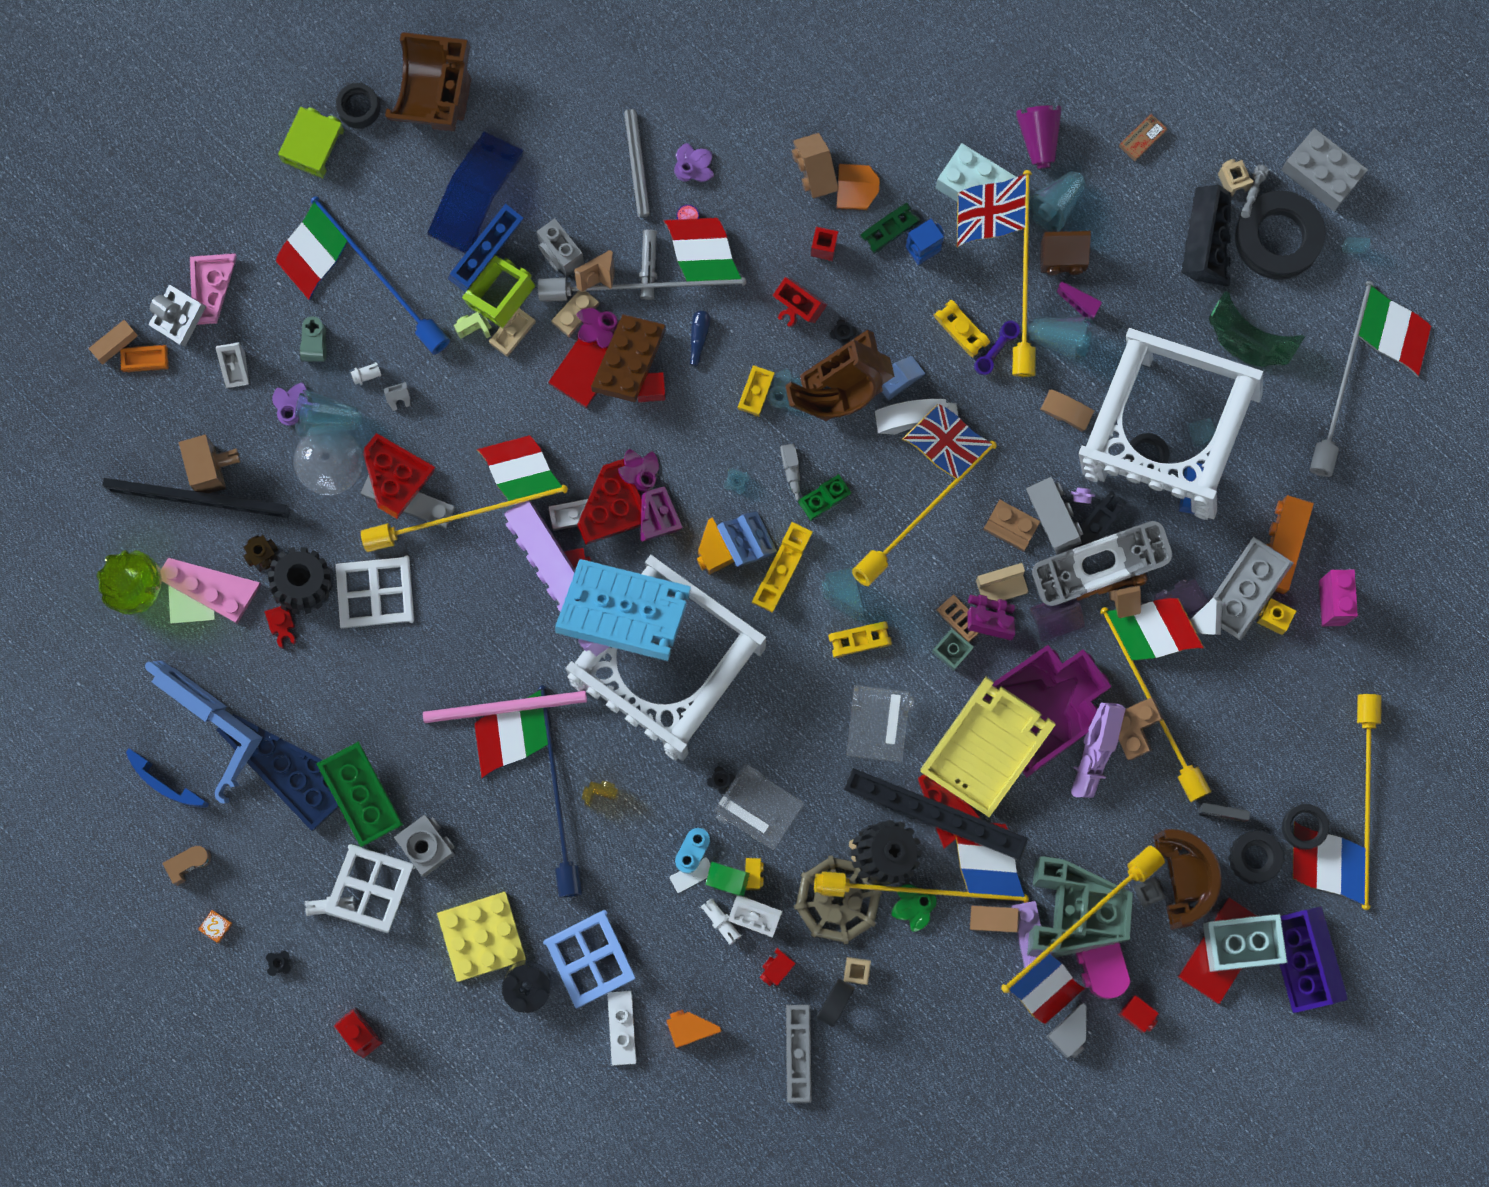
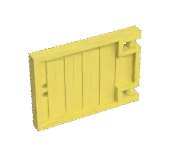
[920,676,1055,817]

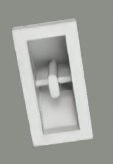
[216,343,249,388]
[1190,598,1222,635]

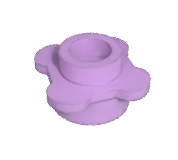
[1071,487,1095,503]

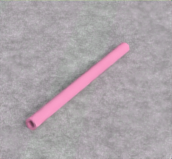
[423,691,587,723]

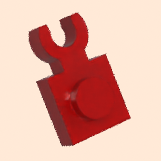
[264,606,296,649]

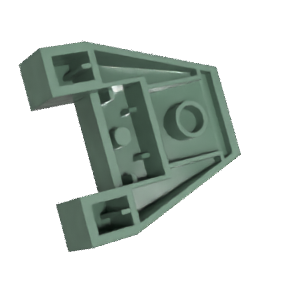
[1027,856,1133,958]

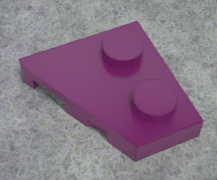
[641,486,683,542]

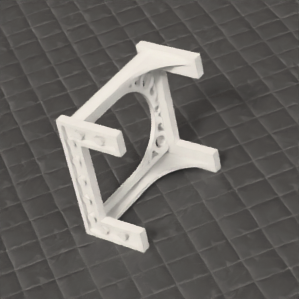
[1079,328,1263,520]
[565,555,766,761]

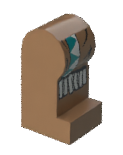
[162,846,211,886]

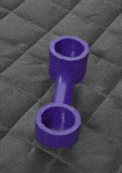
[974,321,1020,376]

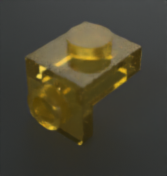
[582,781,619,808]

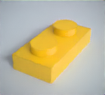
[738,365,775,417]

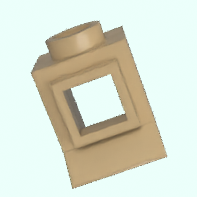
[1218,159,1254,197]

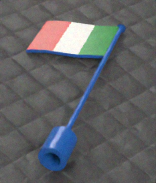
[276,196,450,355]

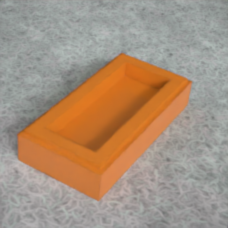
[120,345,169,372]

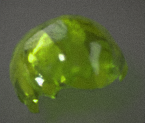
[97,550,162,614]

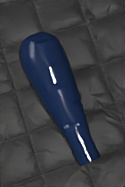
[690,311,711,366]

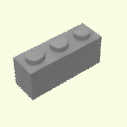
[1026,477,1083,555]

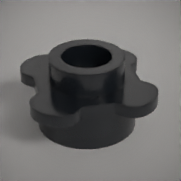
[830,319,857,346]
[707,766,735,794]
[266,951,291,976]

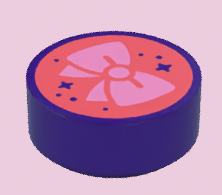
[677,205,699,220]

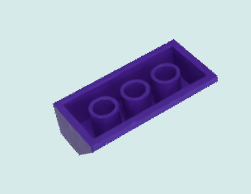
[1279,906,1348,1013]

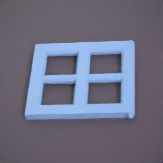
[543,910,636,1009]

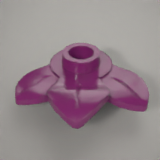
[576,308,618,349]
[618,449,659,492]

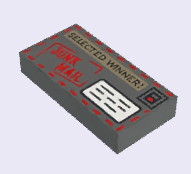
[1198,803,1250,822]

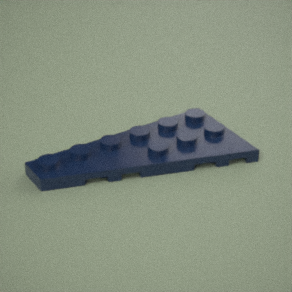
[216,714,339,832]

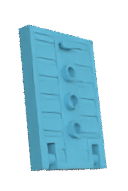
[555,559,691,661]

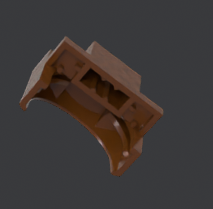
[785,330,895,421]

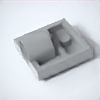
[149,285,206,346]

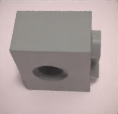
[536,218,584,277]
[394,815,455,877]

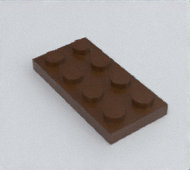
[591,314,666,402]

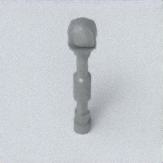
[1241,164,1269,218]

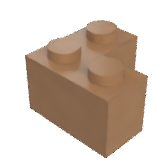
[792,133,839,198]
[1118,697,1164,760]

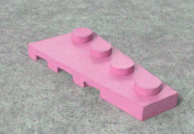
[156,558,261,624]

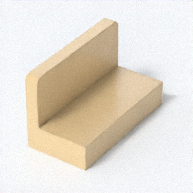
[976,563,1028,601]

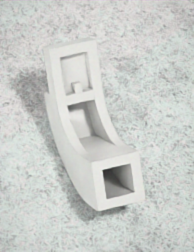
[875,399,958,435]

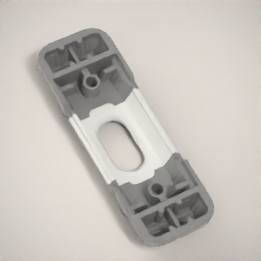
[1032,521,1172,606]

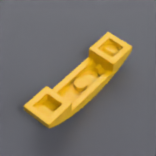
[752,522,813,613]

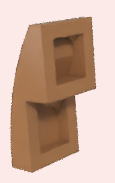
[1040,389,1094,431]

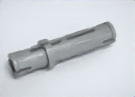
[639,230,657,300]

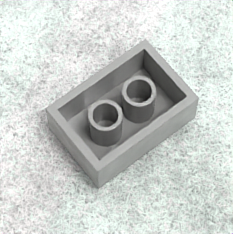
[1281,128,1368,212]

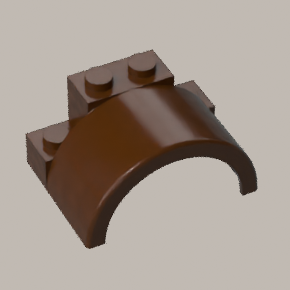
[385,32,472,132]
[1153,829,1221,930]

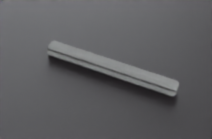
[624,109,650,217]

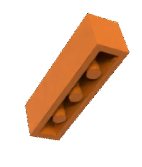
[1266,495,1314,594]

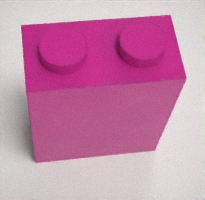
[1319,569,1358,626]

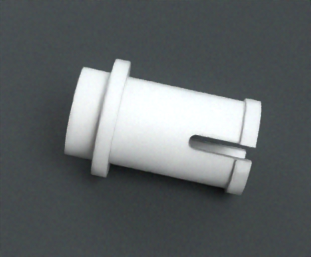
[351,362,381,385]

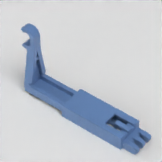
[145,660,262,803]

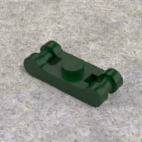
[860,203,921,254]

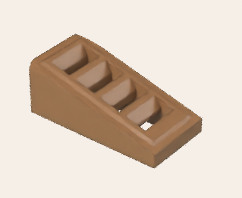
[936,595,980,643]

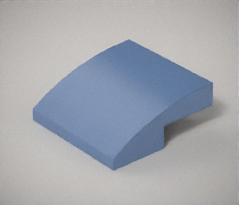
[717,511,777,567]

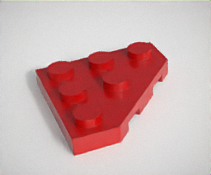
[363,433,435,519]
[577,459,642,545]

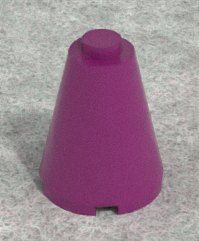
[1016,105,1062,169]

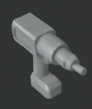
[780,443,800,500]

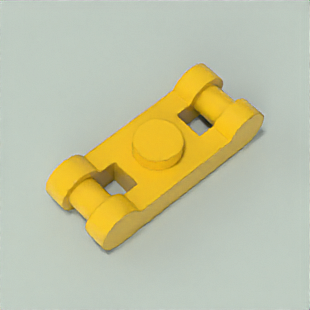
[934,300,990,358]
[828,621,892,658]

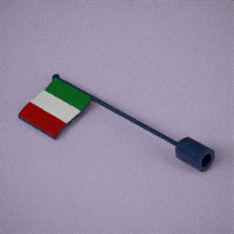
[474,685,582,898]

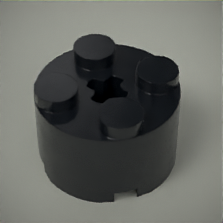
[502,960,551,1013]

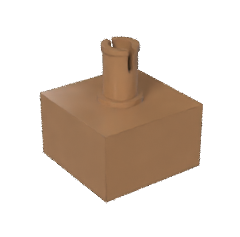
[179,434,241,493]

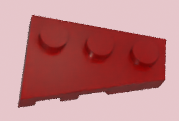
[917,774,980,849]

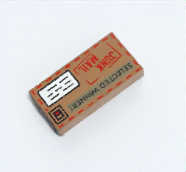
[1119,114,1167,161]

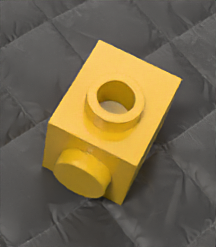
[1257,598,1296,635]

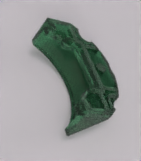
[1209,291,1306,367]

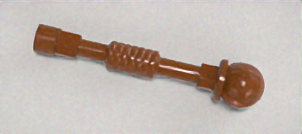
[1074,573,1147,601]

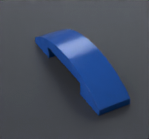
[126,748,209,808]

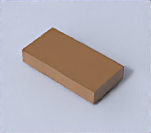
[88,320,138,365]
[970,906,1020,933]

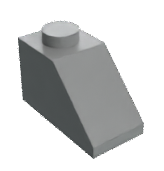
[1046,1003,1086,1058]

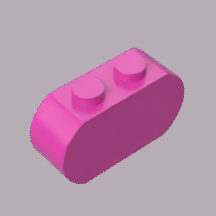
[1075,943,1130,999]

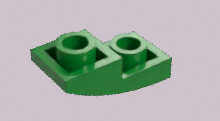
[798,474,851,521]
[705,862,750,896]

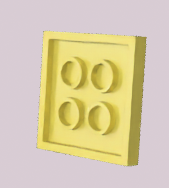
[437,892,526,982]

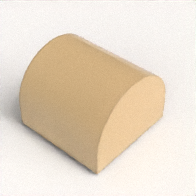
[844,957,871,985]

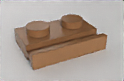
[983,500,1040,552]

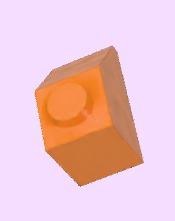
[666,1009,721,1048]

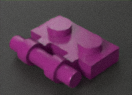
[967,594,1015,640]

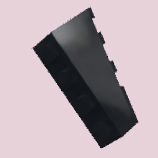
[1181,184,1231,286]

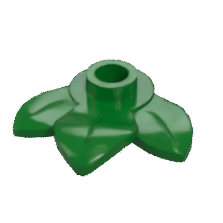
[892,884,937,932]

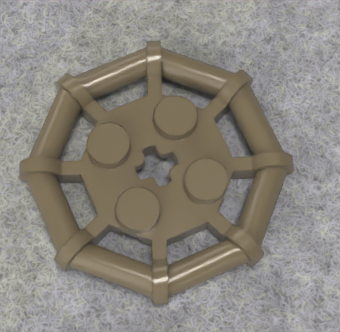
[794,855,883,945]

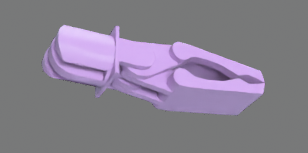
[1071,703,1125,798]

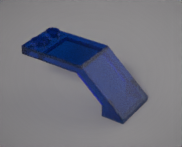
[427,131,524,253]

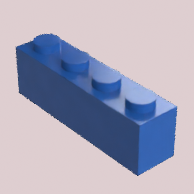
[448,204,523,293]

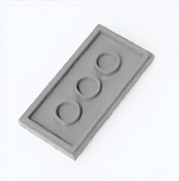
[1211,537,1294,640]

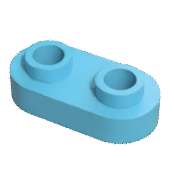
[675,828,710,874]

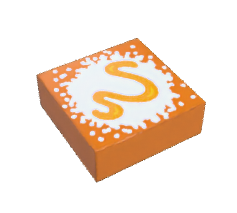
[198,910,233,943]

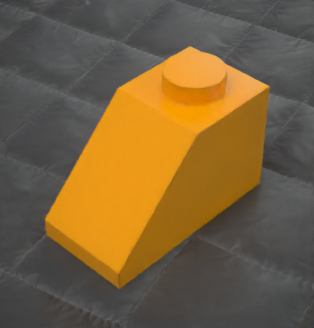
[696,517,734,575]

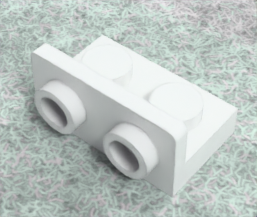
[728,895,782,937]

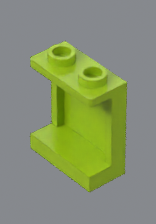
[278,107,345,178]

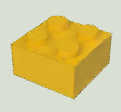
[745,858,764,891]

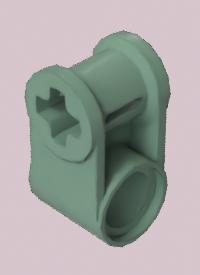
[300,316,326,362]

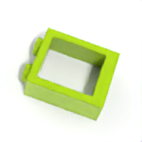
[462,255,536,328]

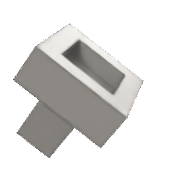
[384,382,410,411]

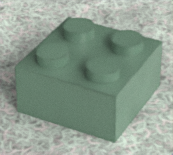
[932,629,974,671]

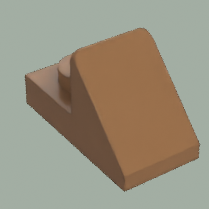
[574,250,615,292]
[1108,586,1141,618]

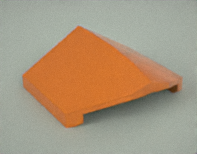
[837,164,880,210]

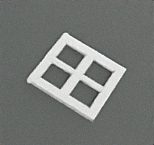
[336,555,414,629]
[325,844,415,934]

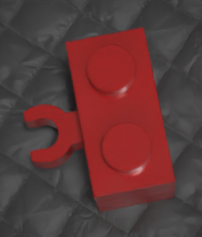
[772,277,828,327]

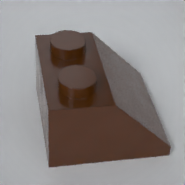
[1039,231,1091,275]

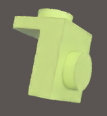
[454,312,491,339]

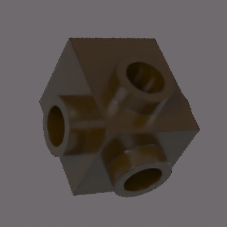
[243,535,278,572]

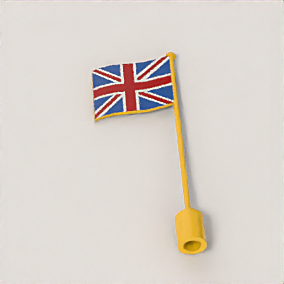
[957,170,1036,377]
[852,404,997,586]

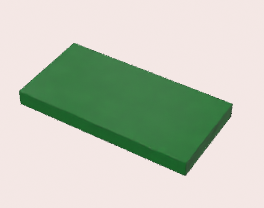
[316,741,403,847]

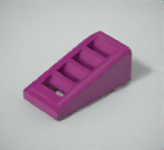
[1057,282,1102,323]

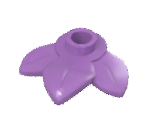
[674,143,714,182]
[272,383,318,426]

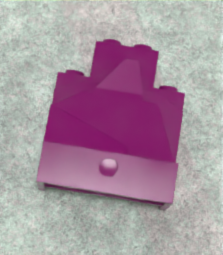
[983,645,1112,778]

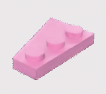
[190,254,237,325]

